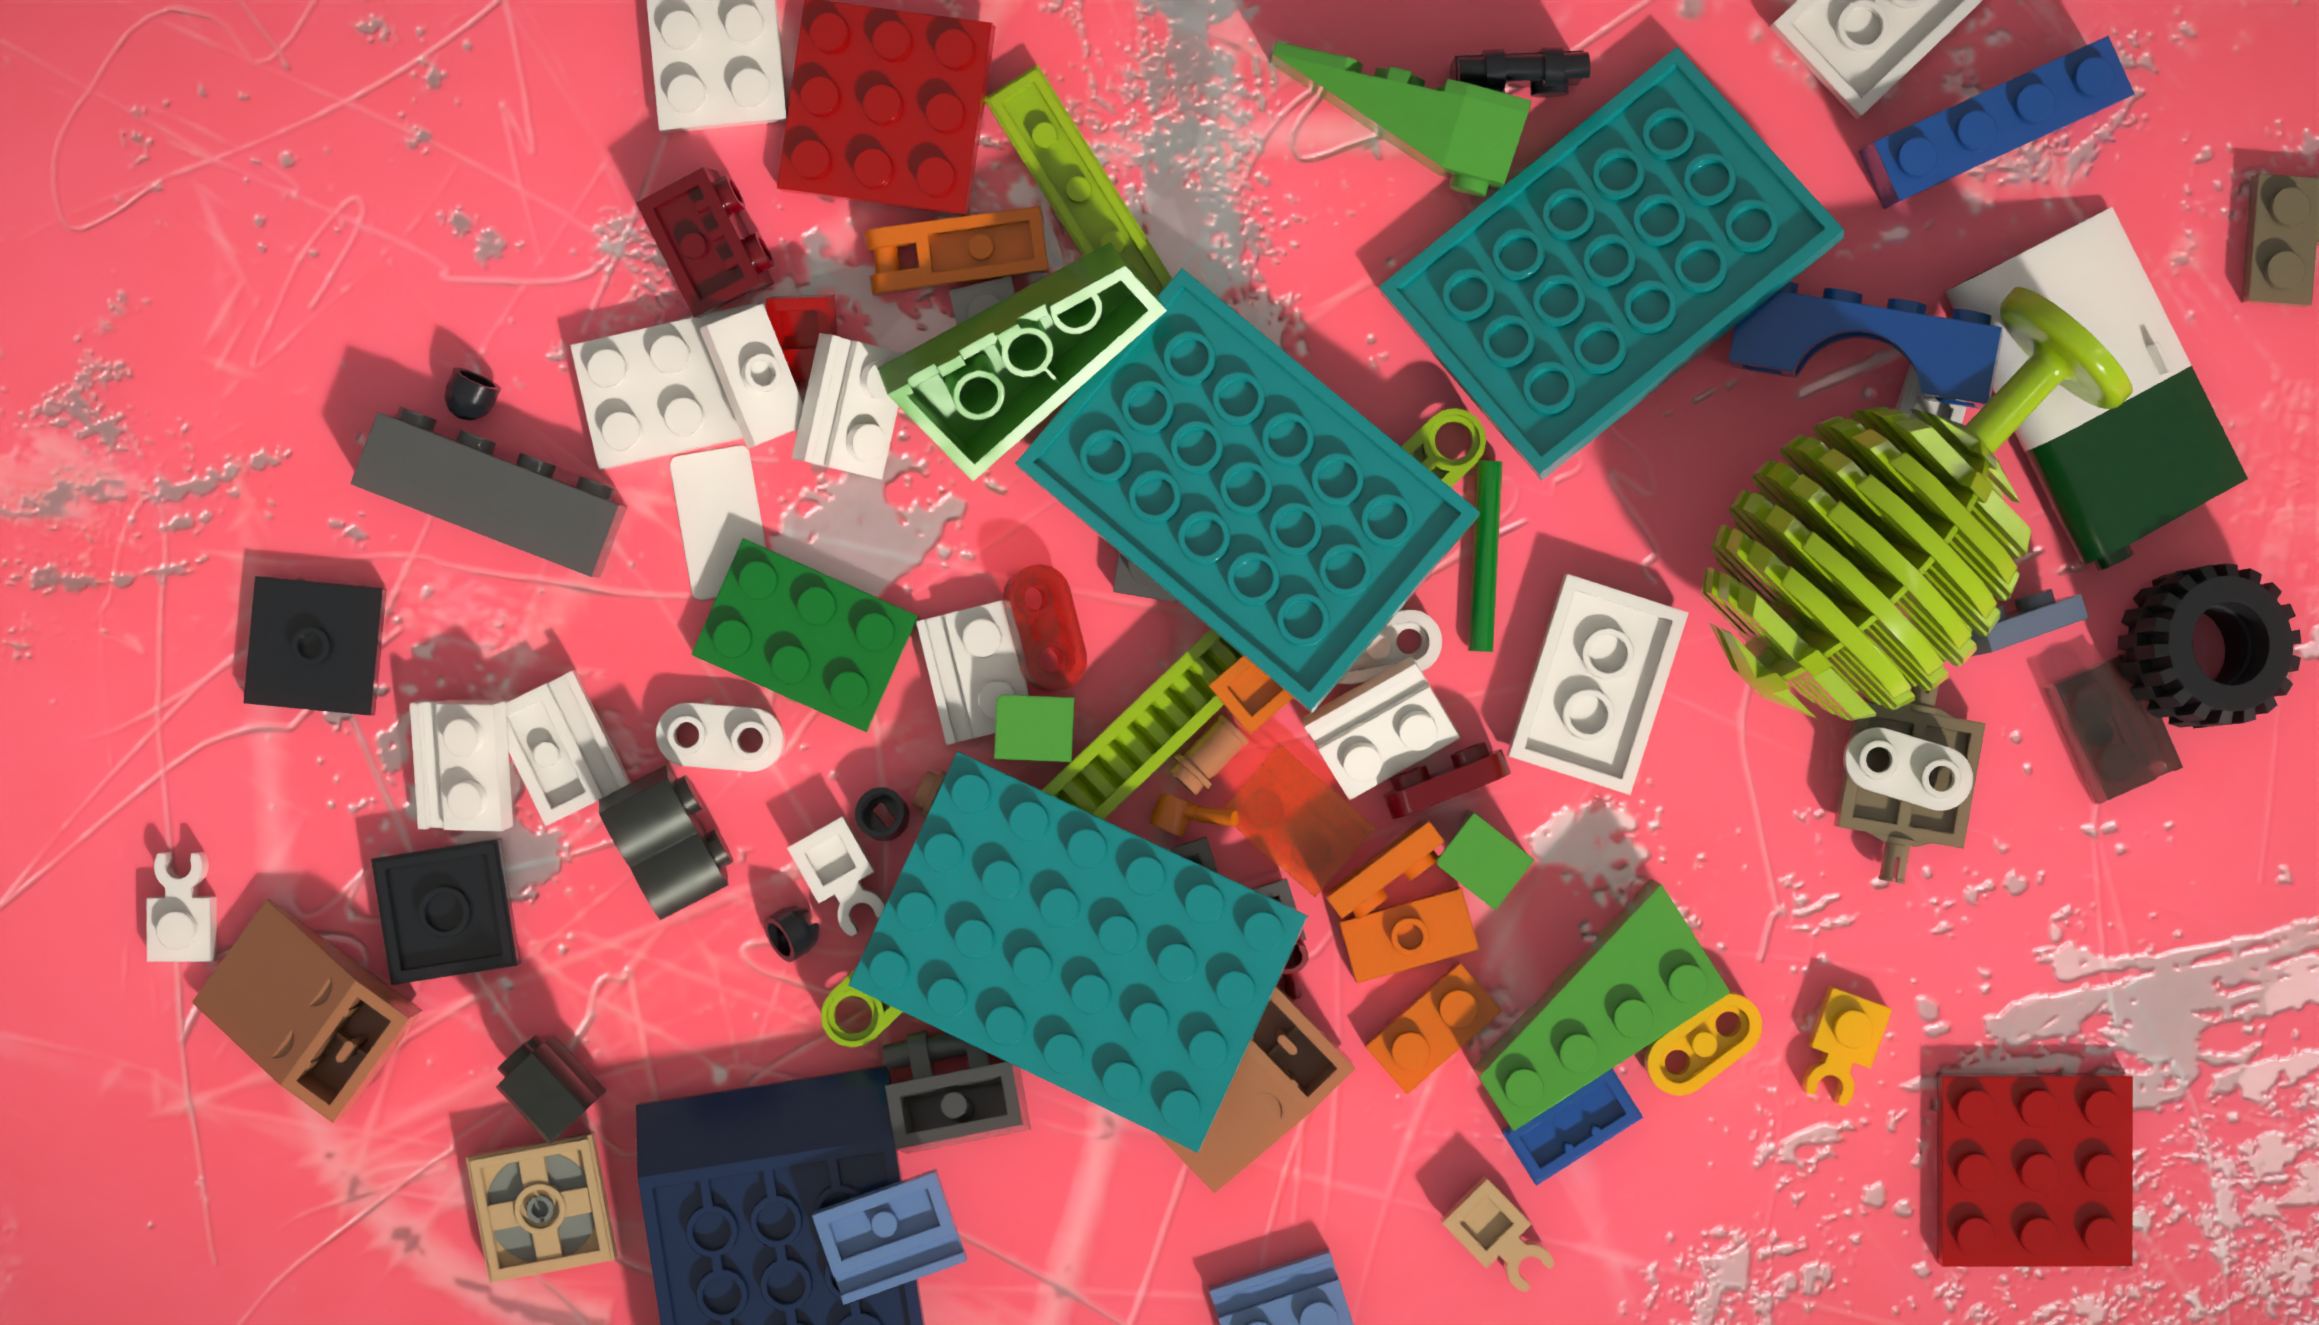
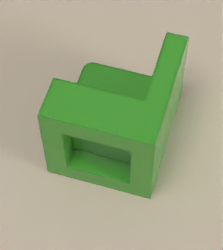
[994,695,1075,762]
[1436,810,1534,910]

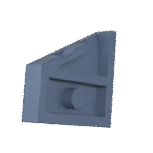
[1943,588,2089,662]

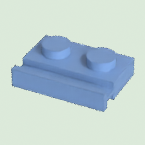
[812,1168,968,1305]
[1209,1248,1354,1325]

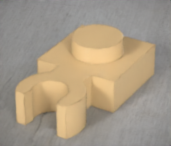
[1440,1175,1555,1292]

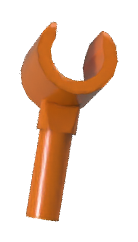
[1149,794,1239,837]

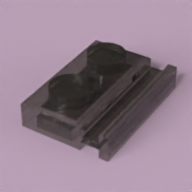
[2042,651,2183,804]

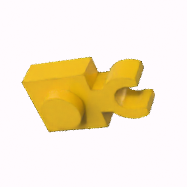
[1802,985,1893,1107]

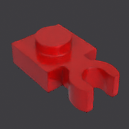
[766,294,837,389]

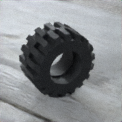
[2117,563,2302,729]

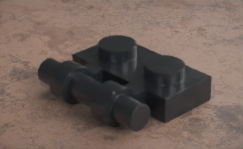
[1450,47,1590,98]

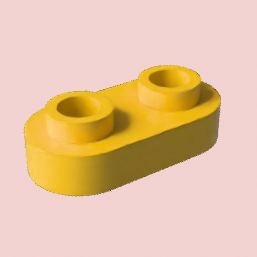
[1644,992,1762,1096]

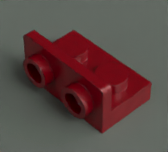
[636,167,775,318]

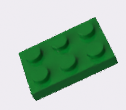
[691,538,919,732]

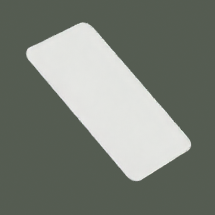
[670,445,766,600]

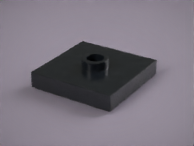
[243,576,387,716]
[371,838,521,985]

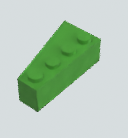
[877,242,1167,481]
[1472,879,1731,1131]

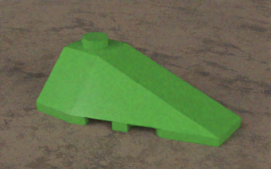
[1270,41,1532,197]

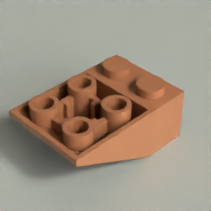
[192,899,423,1123]
[1156,984,1356,1193]

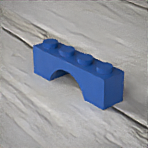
[1859,35,2135,209]
[1728,281,2003,409]

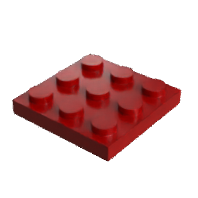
[777,0,996,216]
[1937,1073,2133,1267]

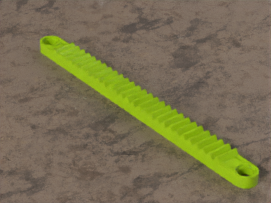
[821,408,1486,1048]

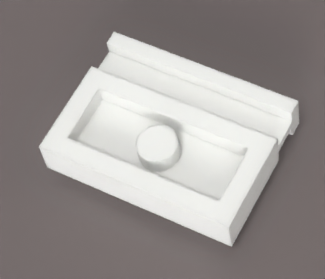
[791,333,903,480]
[916,599,1030,745]
[1302,655,1460,800]
[506,670,631,826]
[409,699,513,831]

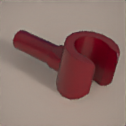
[1282,934,1308,1000]

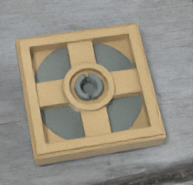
[466,1131,618,1283]

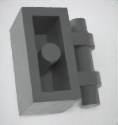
[883,1030,1031,1154]

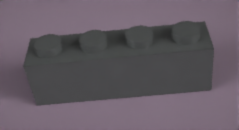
[350,406,627,578]

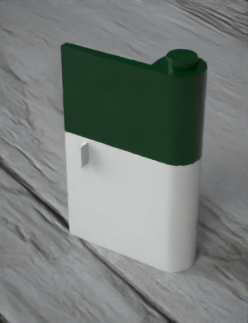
[1945,207,2248,571]

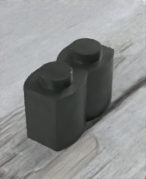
[599,765,733,920]
[496,1035,607,1144]

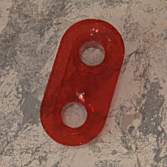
[1003,564,1087,692]

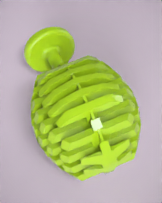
[1701,287,2133,721]

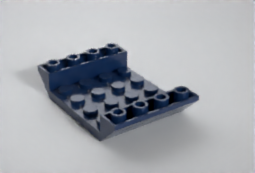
[636,1065,925,1325]

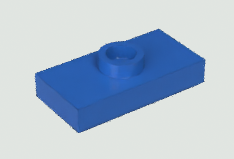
[1500,1068,1644,1186]

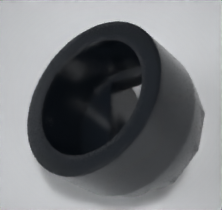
[444,368,501,421]
[855,787,910,841]
[764,905,819,962]

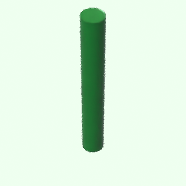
[1468,460,1503,652]

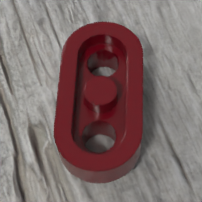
[1383,742,1511,819]

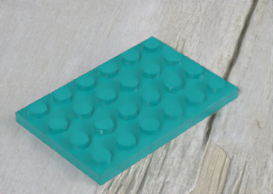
[1379,47,1844,481]
[1015,268,1480,713]
[848,751,1309,1153]

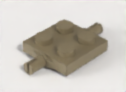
[1833,685,1986,884]

